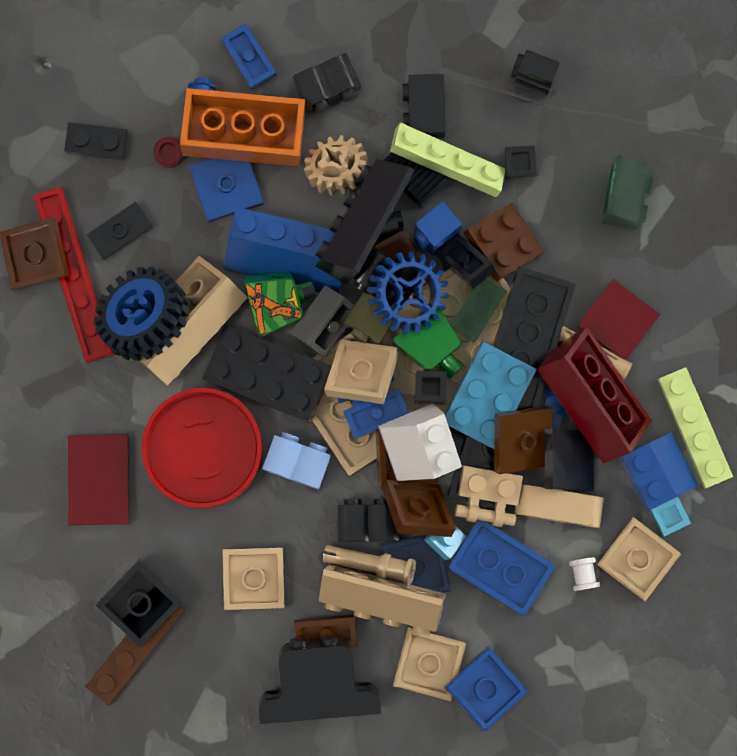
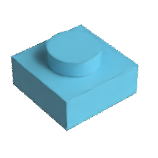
[650,496,691,537]
[424,526,467,560]

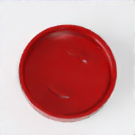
[141,388,263,509]

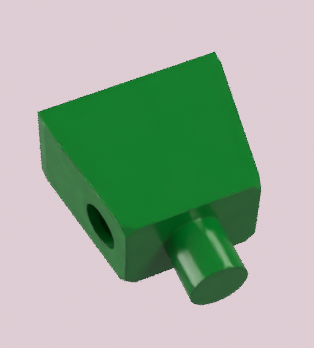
[392,309,464,378]

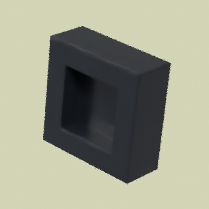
[504,145,537,178]

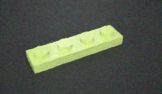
[390,123,506,197]
[658,367,733,489]

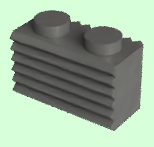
[290,286,354,357]

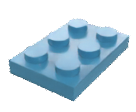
[445,341,537,449]

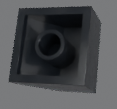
[96,559,182,647]

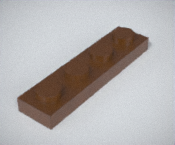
[85,606,185,706]

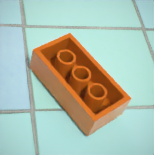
[180,88,305,167]

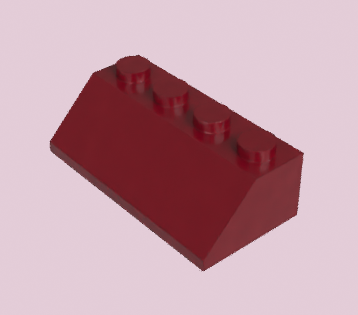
[537,326,652,464]

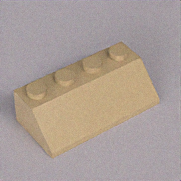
[140,256,248,386]
[318,564,446,635]

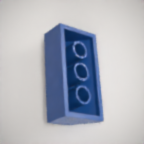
[223,207,342,293]

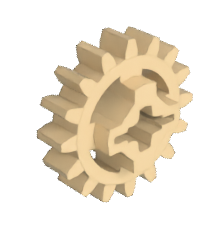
[304,135,369,196]

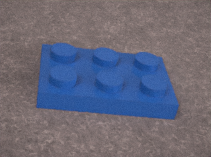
[448,520,556,617]

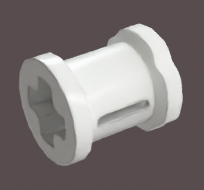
[569,557,600,591]

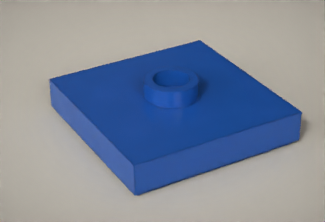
[189,159,264,223]
[444,646,528,732]

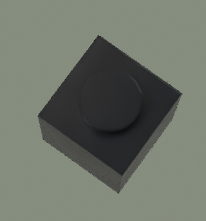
[414,370,447,405]

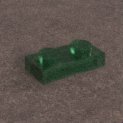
[451,279,507,343]

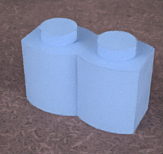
[262,432,331,490]

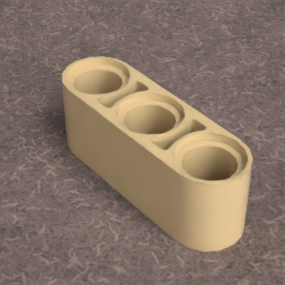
[514,485,604,528]

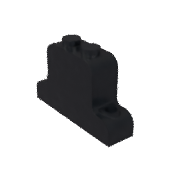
[259,635,381,724]

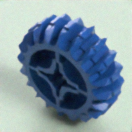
[367,252,449,334]

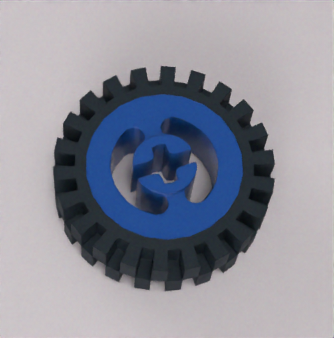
[94,267,189,361]

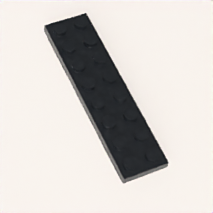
[447,266,576,513]

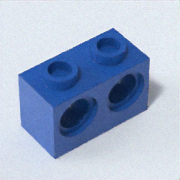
[413,201,462,256]

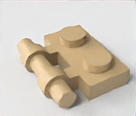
[455,465,523,527]

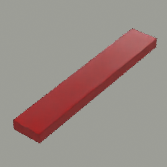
[33,187,115,364]

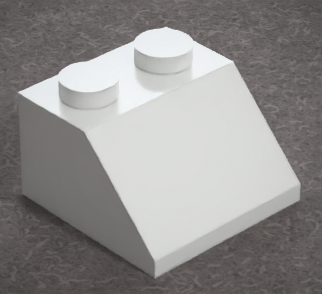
[378,403,462,481]

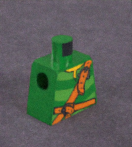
[242,272,316,337]

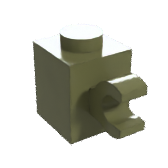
[344,293,398,343]

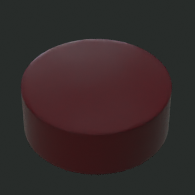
[153,137,183,168]

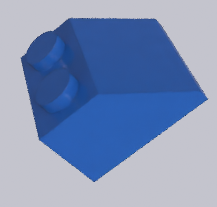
[618,432,699,512]

